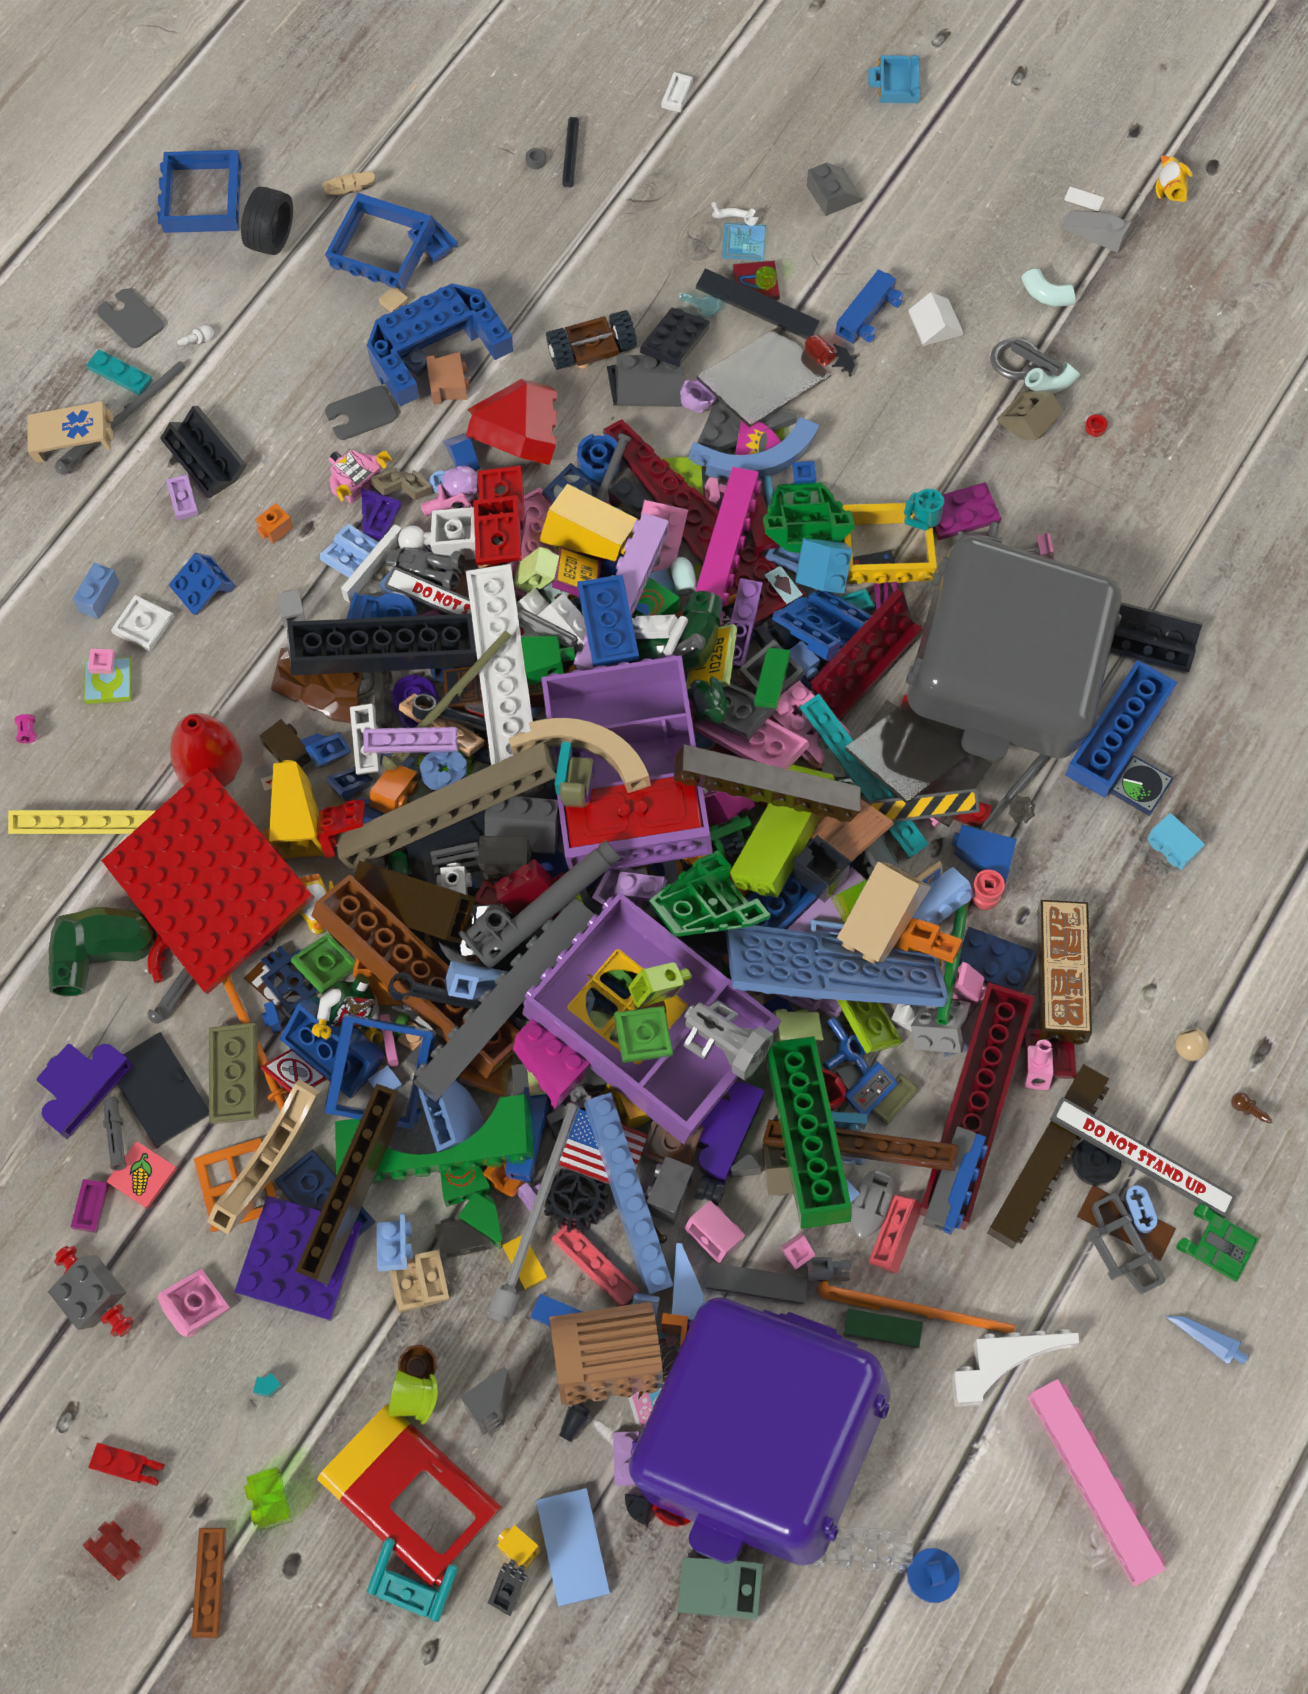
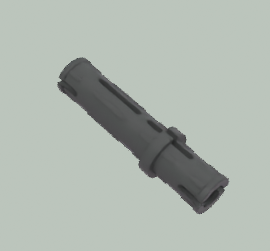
[102,1097,127,1171]

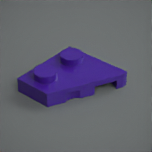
[361,488,402,540]

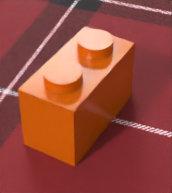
[369,765,419,813]

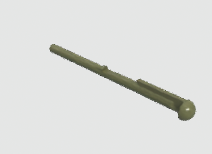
[382,630,512,770]

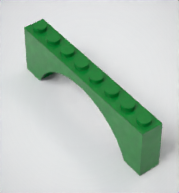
[335,1094,534,1184]

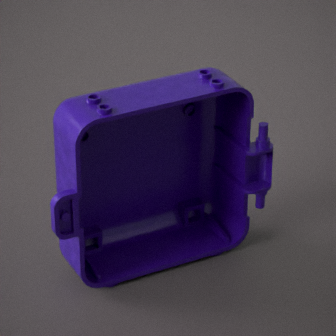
[629,1298,890,1565]

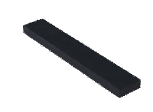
[696,268,820,341]

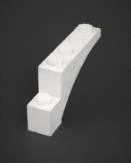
[516,588,619,666]
[951,1329,1079,1407]

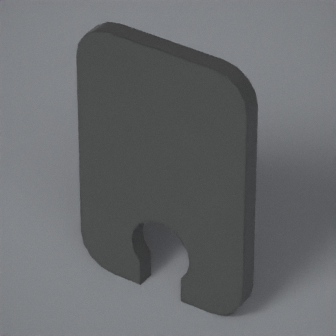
[97,289,164,348]
[325,386,396,440]

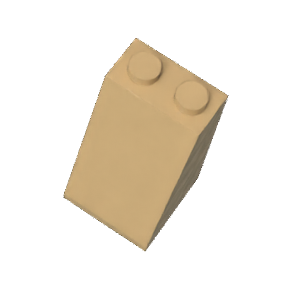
[837,862,931,964]

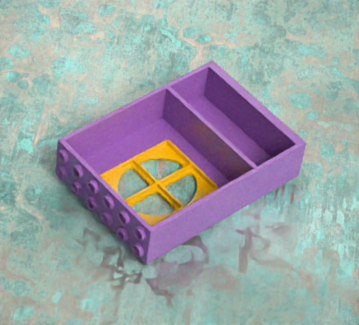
[522,892,781,1144]

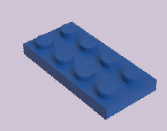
[577,575,639,667]

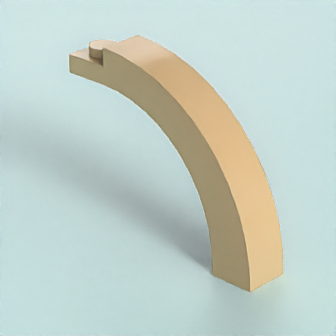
[508,718,651,793]

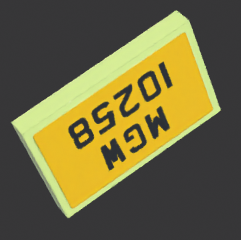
[686,624,737,689]

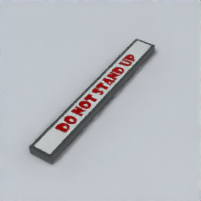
[384,566,544,637]
[1050,1097,1236,1218]

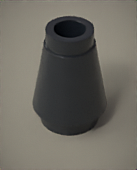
[559,1404,592,1442]

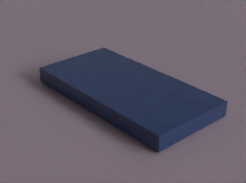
[274,1149,376,1238]

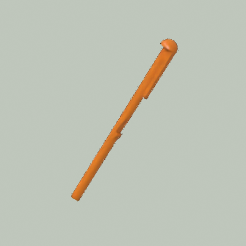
[817,1280,1015,1333]

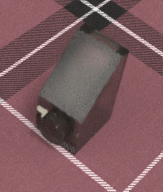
[435,1218,492,1259]

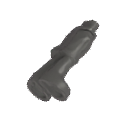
[386,548,465,591]

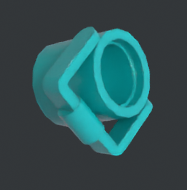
[904,489,944,531]

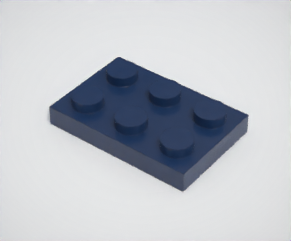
[958,927,1036,992]

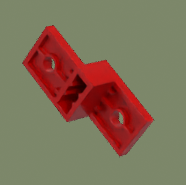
[473,465,525,566]

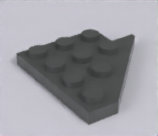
[698,377,797,452]

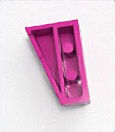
[513,1019,590,1109]

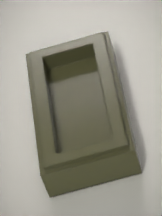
[871,1073,919,1126]

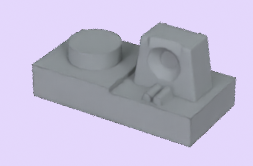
[547,1085,595,1124]

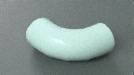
[1021,269,1075,307]
[1025,361,1081,394]
[670,557,697,596]

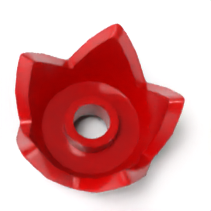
[822,1068,847,1111]

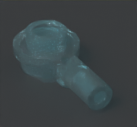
[678,292,720,317]

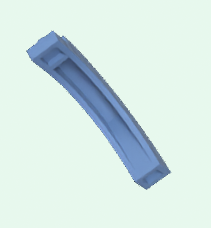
[688,417,819,480]

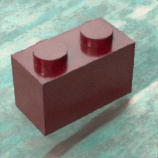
[495,859,553,916]

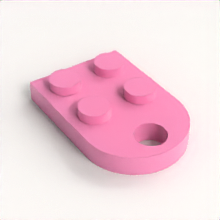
[640,500,688,571]

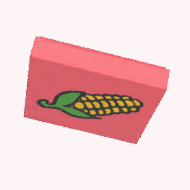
[106,1141,177,1210]

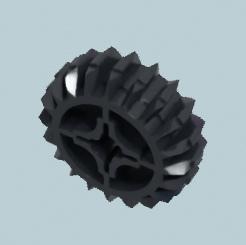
[544,1169,608,1233]

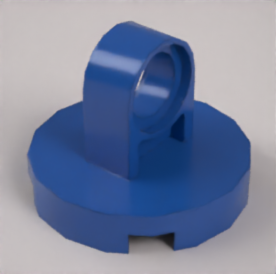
[371,592,417,618]
[907,1548,960,1603]

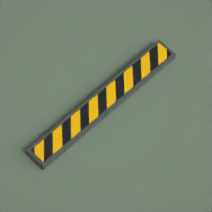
[865,788,980,822]

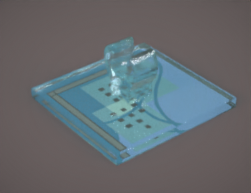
[722,222,766,261]

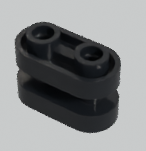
[753,619,800,650]

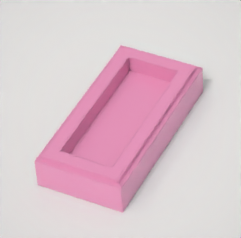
[380,1014,399,1068]

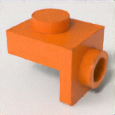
[483,1162,524,1197]

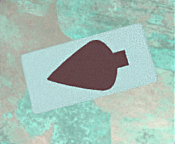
[765,566,802,604]

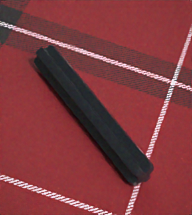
[562,117,579,188]

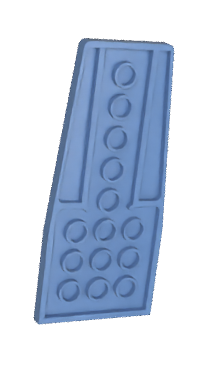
[725,925,948,1007]

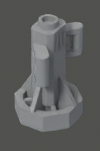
[684,1000,774,1080]

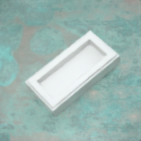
[661,72,693,113]

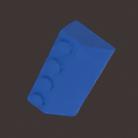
[280,995,386,1099]

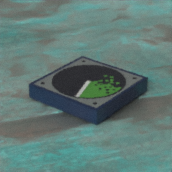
[1110,755,1173,816]

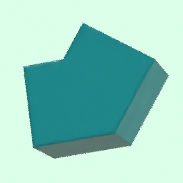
[253,1373,283,1398]

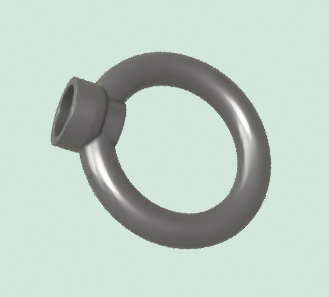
[990,338,1040,381]

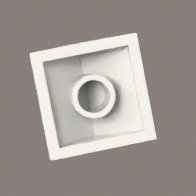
[908,292,963,346]

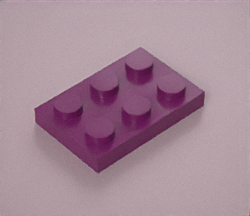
[933,482,1001,541]

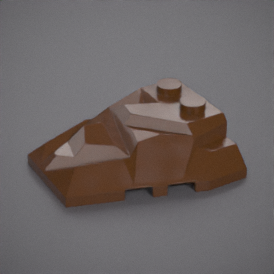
[271,647,364,724]

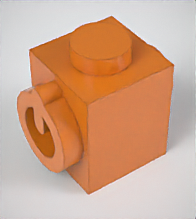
[256,503,293,544]

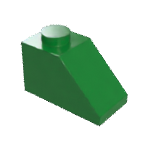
[458,1192,503,1249]

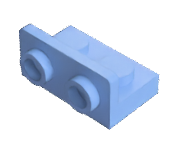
[377,1213,413,1272]

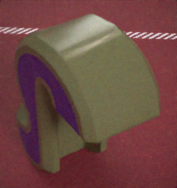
[560,757,595,808]

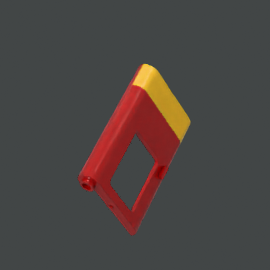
[317,1403,502,1587]

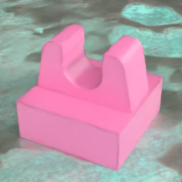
[703,478,727,507]
[88,649,115,674]
[780,1233,815,1270]

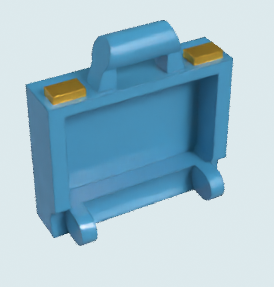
[868,55,920,103]

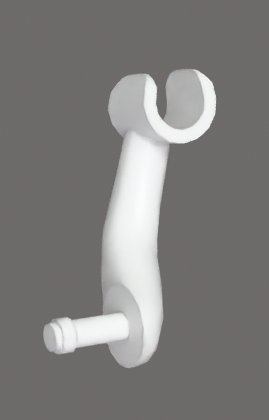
[711,202,759,226]

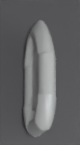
[852,1170,895,1239]

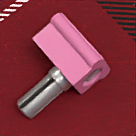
[1024,533,1054,560]

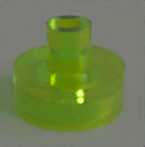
[755,266,777,289]

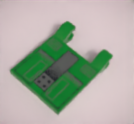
[1176,1204,1258,1282]

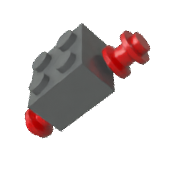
[48,1246,134,1337]

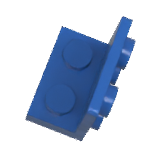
[169,552,236,615]

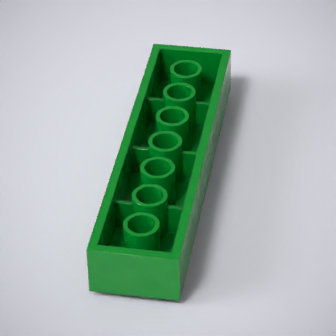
[766,1036,852,1229]

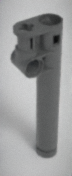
[459,840,621,969]

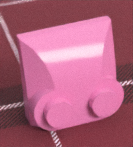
[158,1269,230,1337]

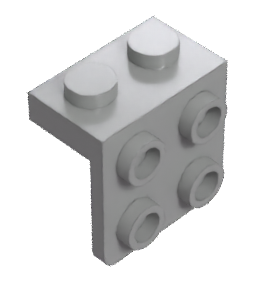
[911,1000,971,1053]

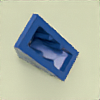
[444,433,480,471]

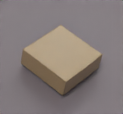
[378,288,409,312]

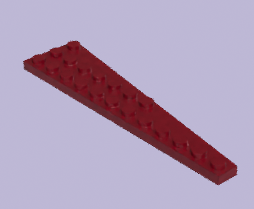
[603,419,806,627]

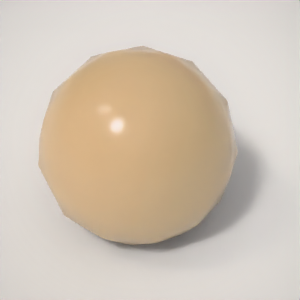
[1175,1029,1209,1061]

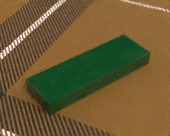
[844,1308,923,1349]

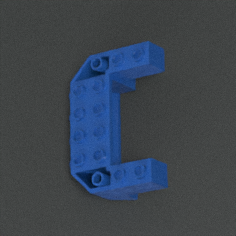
[367,283,514,407]

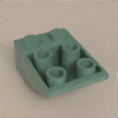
[677,1557,762,1622]

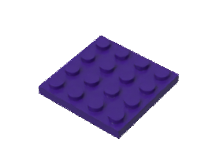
[234,1196,363,1321]

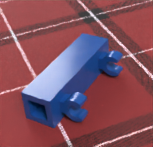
[835,269,904,344]
[505,1087,551,1183]

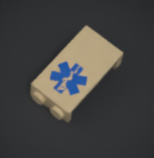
[27,401,114,463]

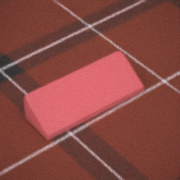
[868,1194,921,1274]

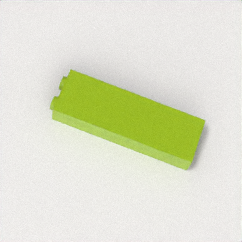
[730,764,834,898]

